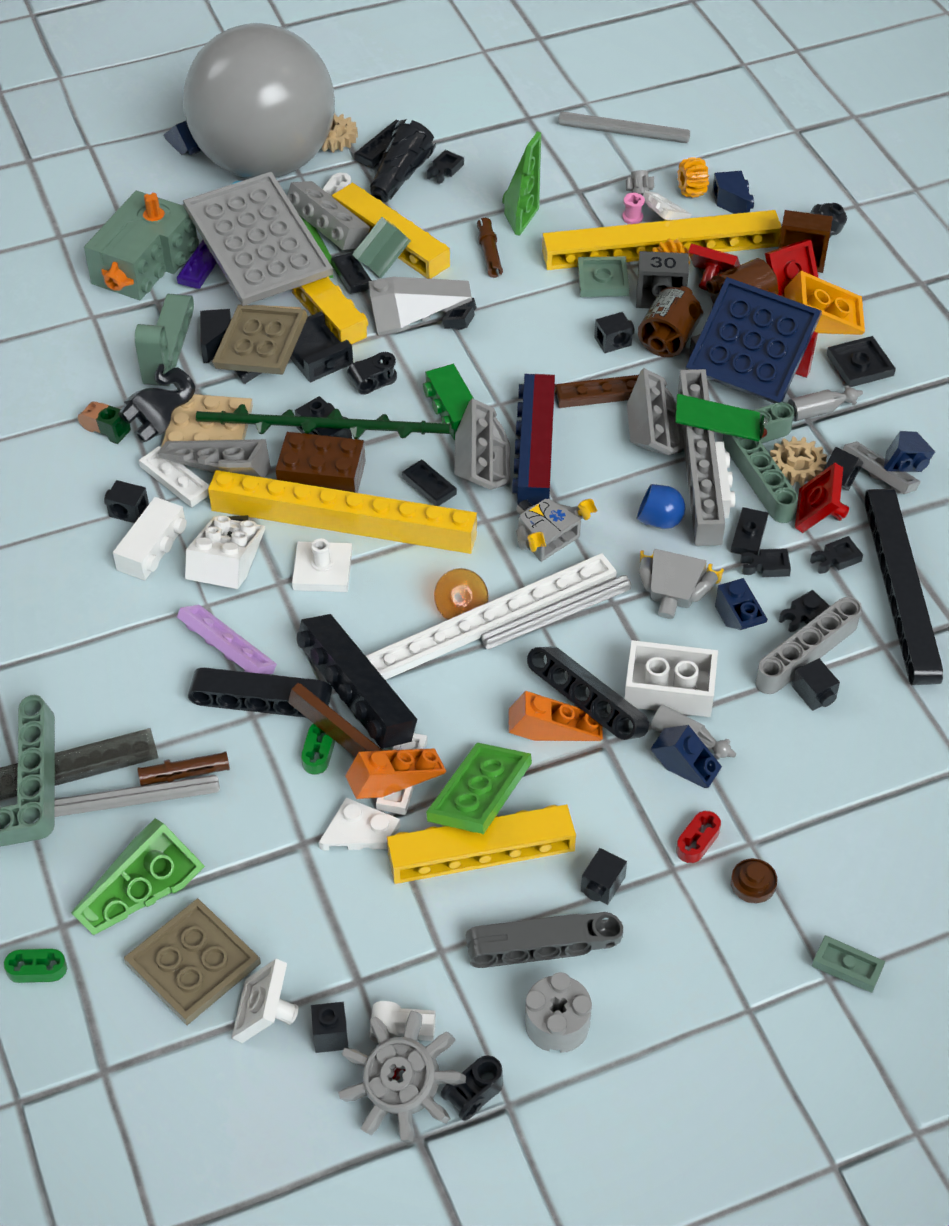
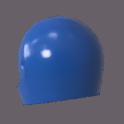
[636,484,686,529]

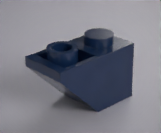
[712,170,754,214]
[884,431,935,472]
[715,578,768,630]
[650,725,722,788]

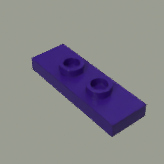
[177,240,217,289]

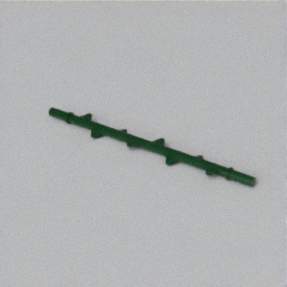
[196,404,452,439]

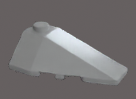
[369,277,472,336]
[158,439,271,478]

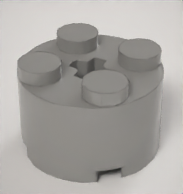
[525,972,592,1053]

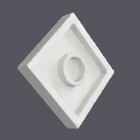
[292,538,352,592]
[231,959,299,1043]

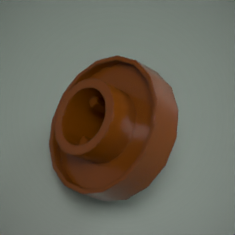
[731,858,778,904]

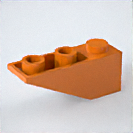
[509,691,603,741]
[345,748,446,799]

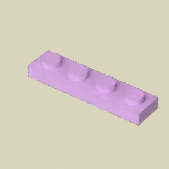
[177,605,277,674]

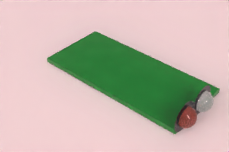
[675,394,767,441]

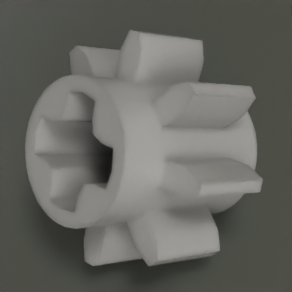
[626,170,654,196]

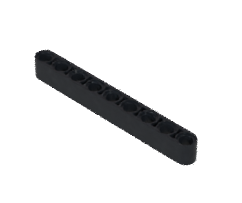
[865,488,943,685]

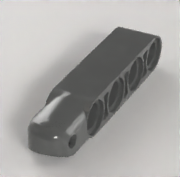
[465,912,623,968]

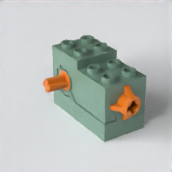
[84,190,199,301]

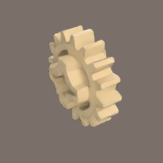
[322,113,358,152]
[770,436,827,487]

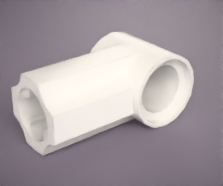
[369,1001,436,1043]

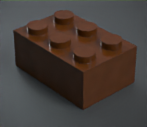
[275,432,366,493]

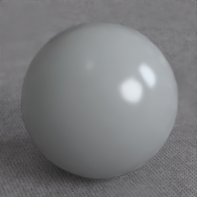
[183,23,335,178]

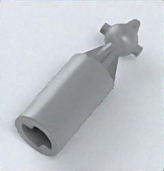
[788,385,863,422]
[651,705,736,759]

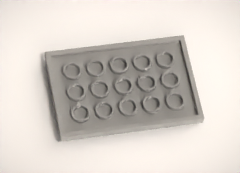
[183,171,333,306]

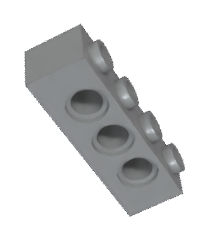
[287,181,370,250]

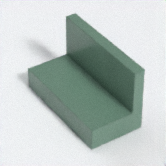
[352,217,411,278]

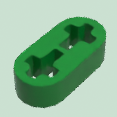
[301,723,335,775]
[4,949,67,983]

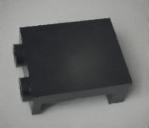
[290,312,353,383]

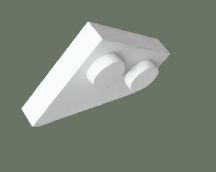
[643,191,692,220]
[319,798,401,851]

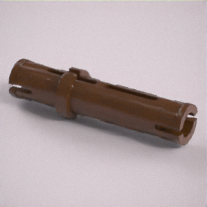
[477,217,503,278]
[138,751,230,786]

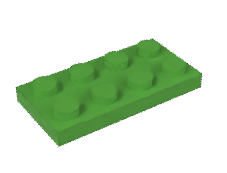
[426,742,532,834]

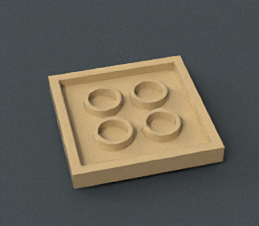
[161,394,253,447]

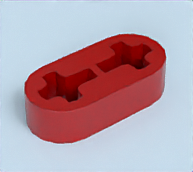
[676,811,721,863]

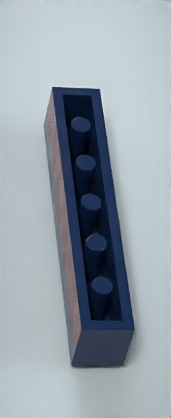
[512,374,555,505]

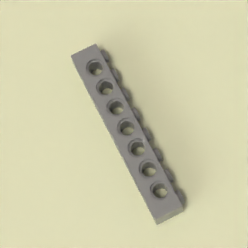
[678,369,725,546]

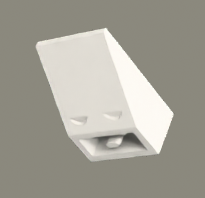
[185,516,265,589]

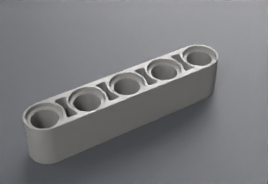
[755,597,862,694]

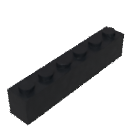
[296,614,418,749]

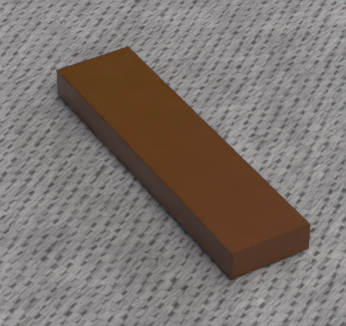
[554,375,639,408]
[288,683,383,757]

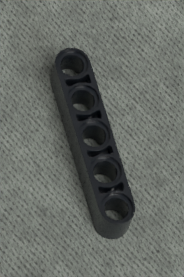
[527,646,649,740]
[188,668,333,718]

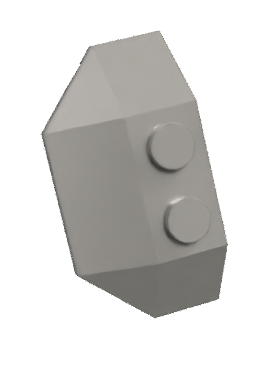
[627,368,684,455]
[454,398,510,490]

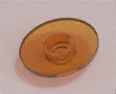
[434,568,488,620]

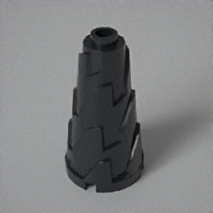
[370,119,436,203]

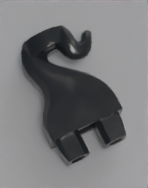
[118,364,196,442]

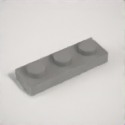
[842,441,921,494]

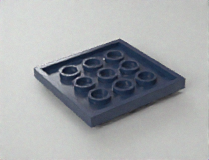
[686,277,822,403]

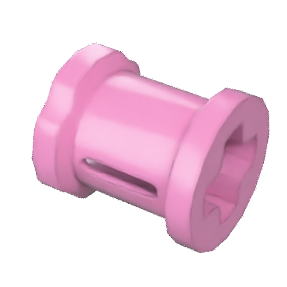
[622,193,645,224]

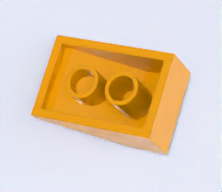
[784,271,865,335]

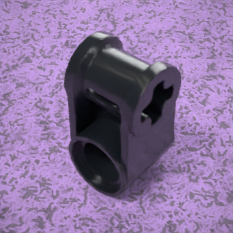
[347,352,397,395]
[440,1055,503,1121]

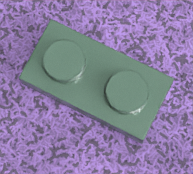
[812,935,885,993]

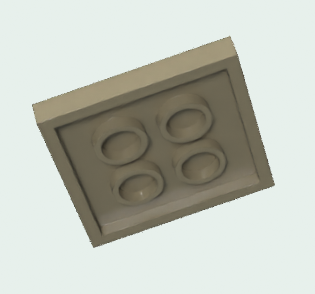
[212,304,308,375]
[124,898,261,1025]

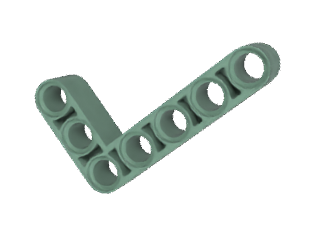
[135,294,194,386]
[722,402,798,523]
[0,695,55,847]

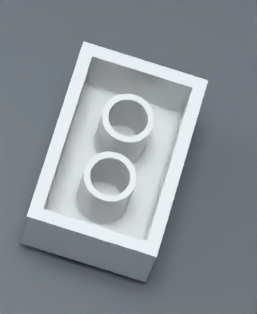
[624,640,718,717]

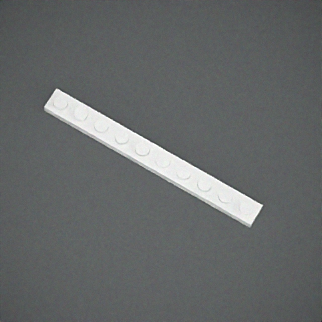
[366,553,617,680]

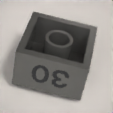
[636,251,689,309]

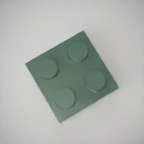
[577,256,629,297]

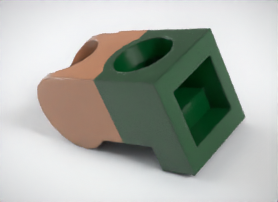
[78,401,131,444]

